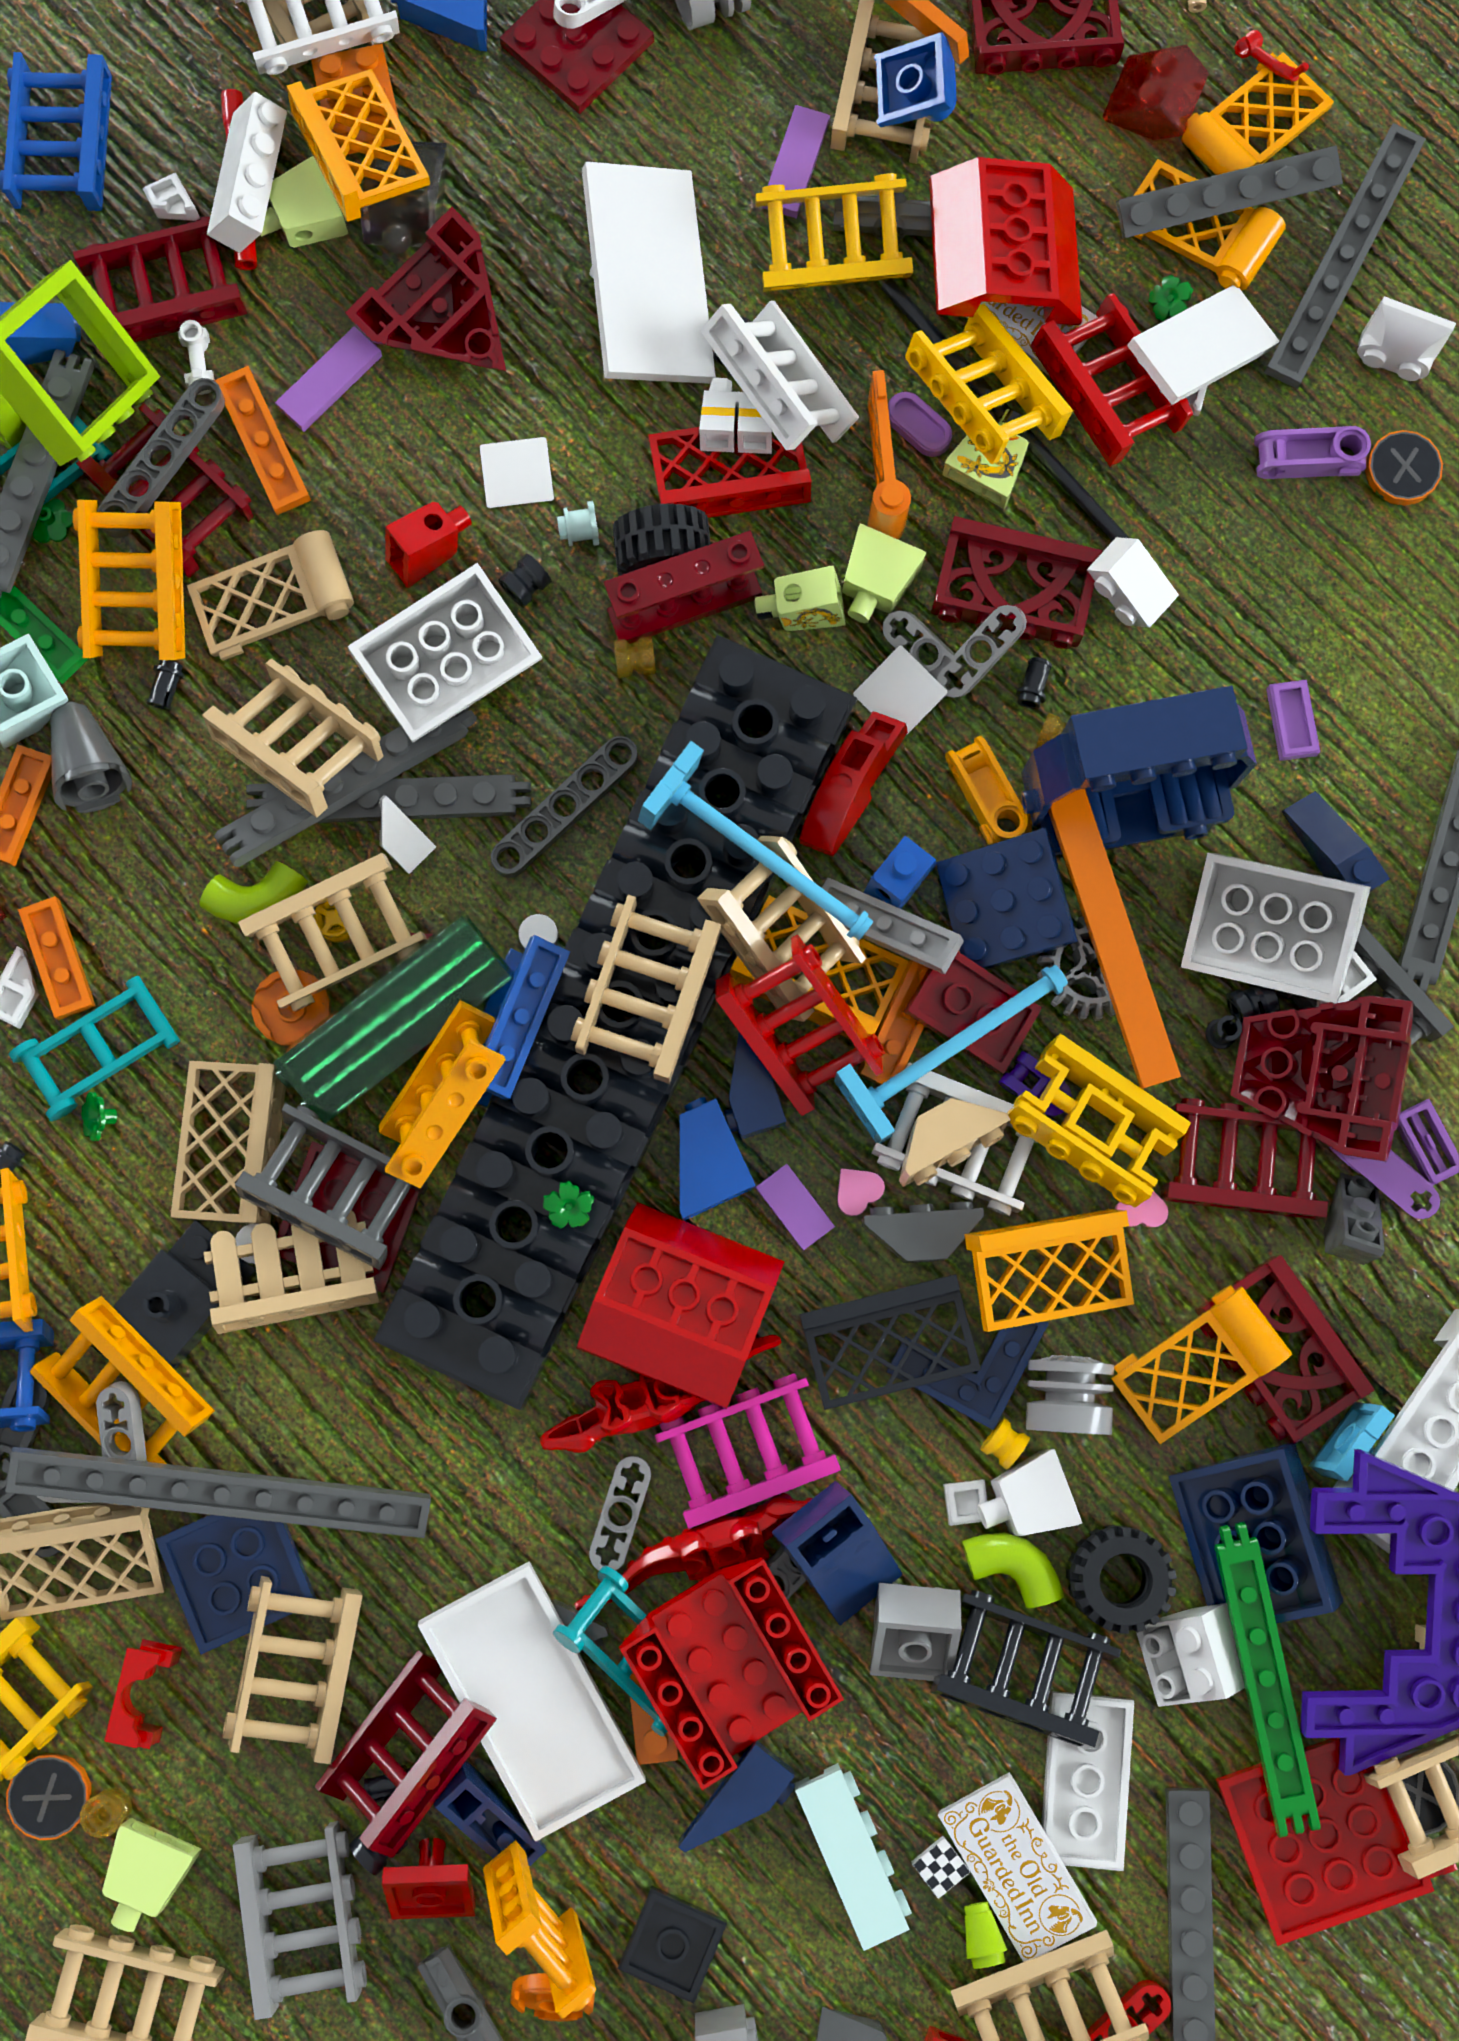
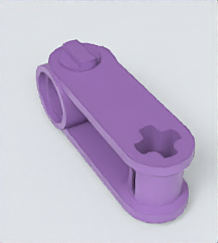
[1254,426,1371,479]
[1329,1147,1440,1219]

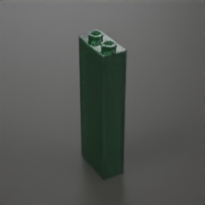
[273,911,514,1123]

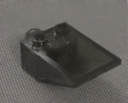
[360,141,447,254]

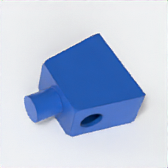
[863,836,936,909]

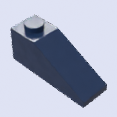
[1282,791,1390,893]
[724,1032,786,1140]
[678,1740,795,1852]
[434,1760,547,1867]

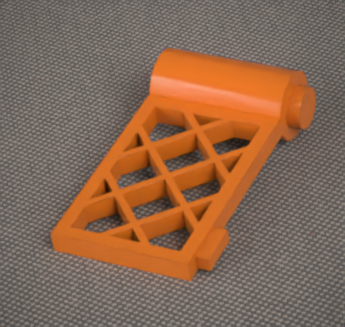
[867,370,911,539]

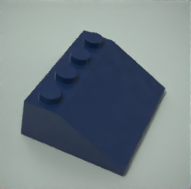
[1169,1443,1344,1624]

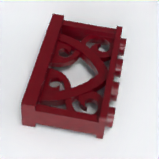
[967,0,1124,76]
[931,516,1103,649]
[1195,1255,1375,1444]

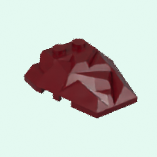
[1231,996,1413,1162]

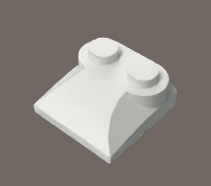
[1357,296,1456,381]

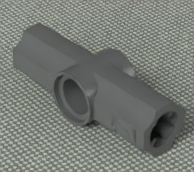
[833,193,932,241]
[417,1944,503,2041]

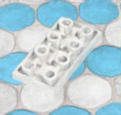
[1127,285,1280,405]

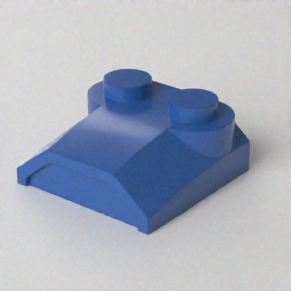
[874,32,957,127]

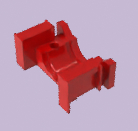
[104,1639,182,1749]

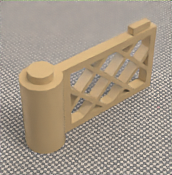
[187,530,354,661]

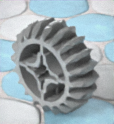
[1037,916,1143,1021]

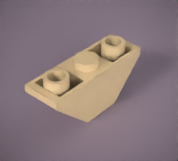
[899,1098,1011,1187]

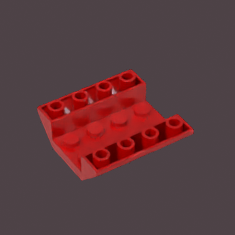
[929,157,1082,326]
[576,1202,785,1409]
[619,1557,844,1791]

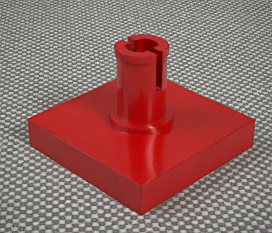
[382,1838,476,1920]

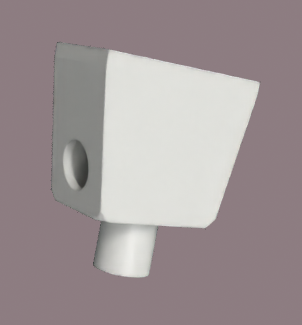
[977,1449,1082,1536]

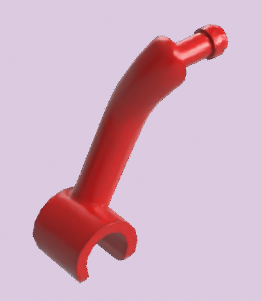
[1234,30,1309,82]

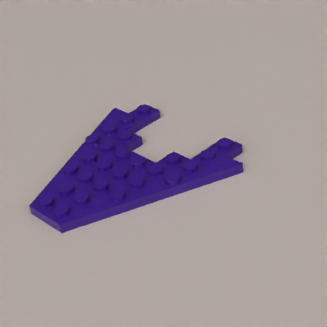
[1300,1449,1459,1775]

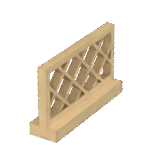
[170,1061,288,1224]
[0,1503,166,1620]

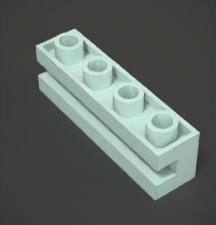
[794,1763,912,1951]

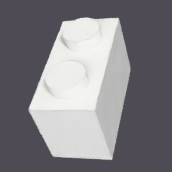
[1087,537,1179,628]

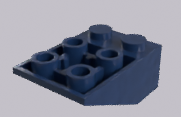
[772,1481,903,1626]

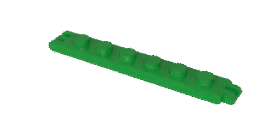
[1215,1522,1321,1838]

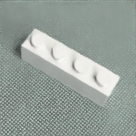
[207,92,287,253]

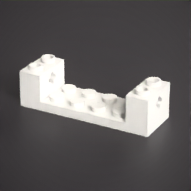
[1333,1309,1459,1554]

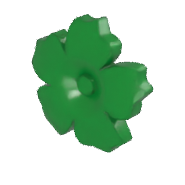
[1148,274,1194,322]
[543,1181,594,1228]

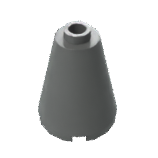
[50,702,132,813]

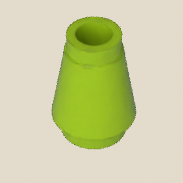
[964,1901,1007,1969]

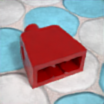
[385,501,472,588]

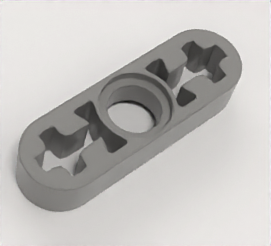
[589,1456,651,1571]

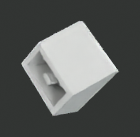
[1136,1603,1245,1707]

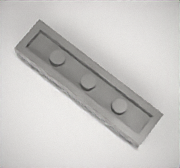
[822,878,964,975]

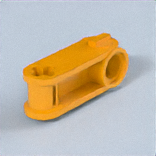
[945,735,1033,845]

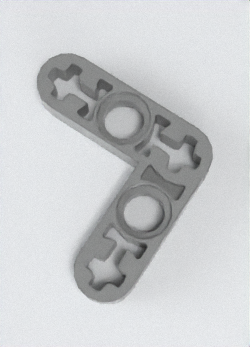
[883,605,1027,698]
[37,1381,147,1503]

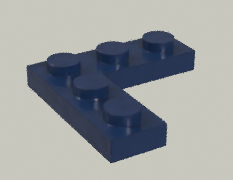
[886,1304,1049,1430]

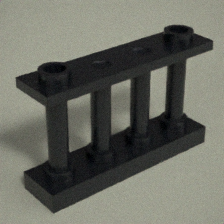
[930,1590,1121,1749]

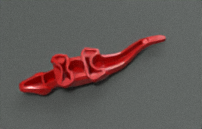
[540,1335,782,1453]
[574,1493,813,1611]

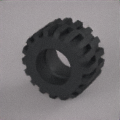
[613,504,711,576]
[1066,1525,1177,1634]

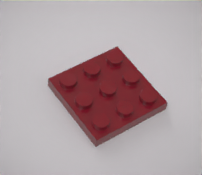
[499,0,654,114]
[277,1141,421,1293]

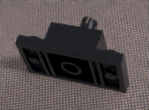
[91,1220,257,1370]

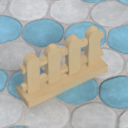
[203,1210,379,1334]

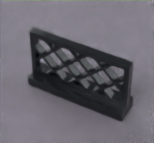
[800,1274,981,1410]

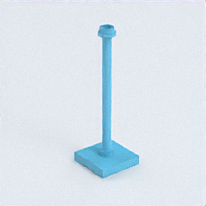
[638,741,873,940]
[834,965,1068,1144]
[1309,1402,1395,1482]

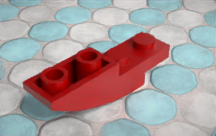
[799,711,908,857]

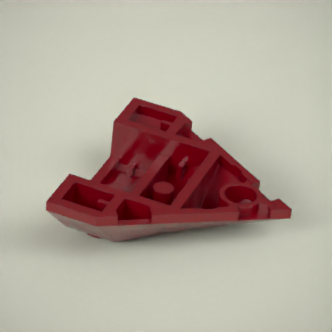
[345,207,506,372]

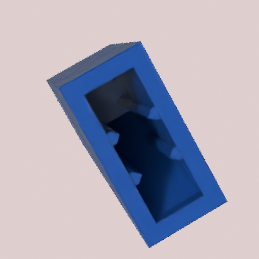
[391,0,487,51]
[0,302,81,365]
[680,1097,756,1221]

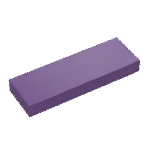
[762,105,830,219]
[275,326,382,432]

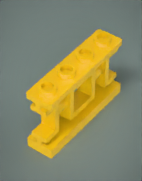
[1007,1033,1191,1207]

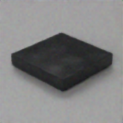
[617,1886,727,2004]

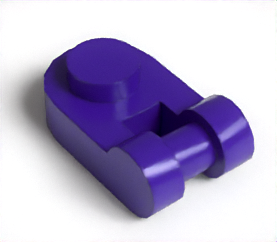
[998,1051,1072,1117]

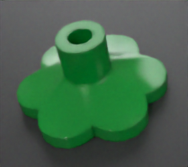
[33,499,73,544]
[81,1092,117,1142]

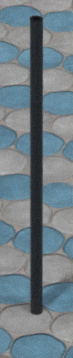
[881,278,1129,541]

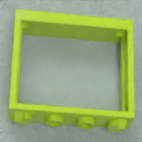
[0,260,161,466]

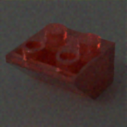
[1102,44,1209,141]

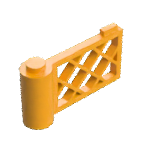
[1181,52,1334,175]
[1133,159,1286,291]
[1111,1285,1292,1444]

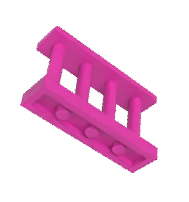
[654,1373,841,1529]

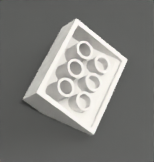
[348,563,542,743]
[1181,853,1371,1004]

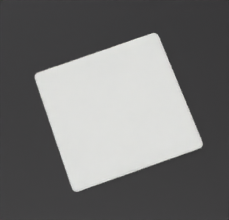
[480,437,554,508]
[853,645,948,734]

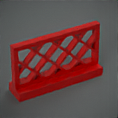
[648,421,812,518]

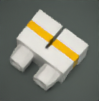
[699,378,772,454]

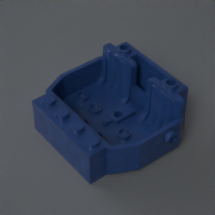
[1021,685,1257,859]

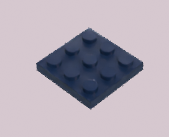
[936,828,1078,970]
[155,1515,317,1654]

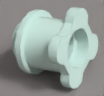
[557,501,599,546]

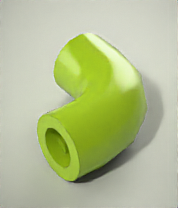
[199,861,308,925]
[961,1532,1065,1609]

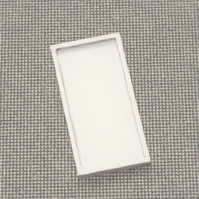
[582,162,716,384]
[418,1561,646,1842]

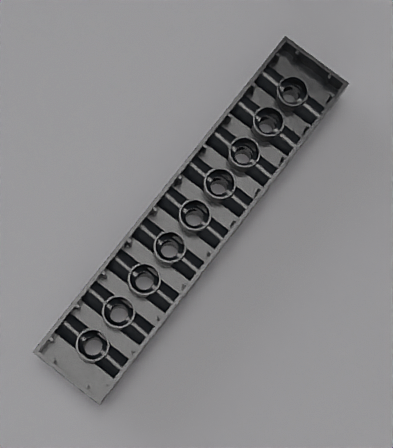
[373,635,857,1410]

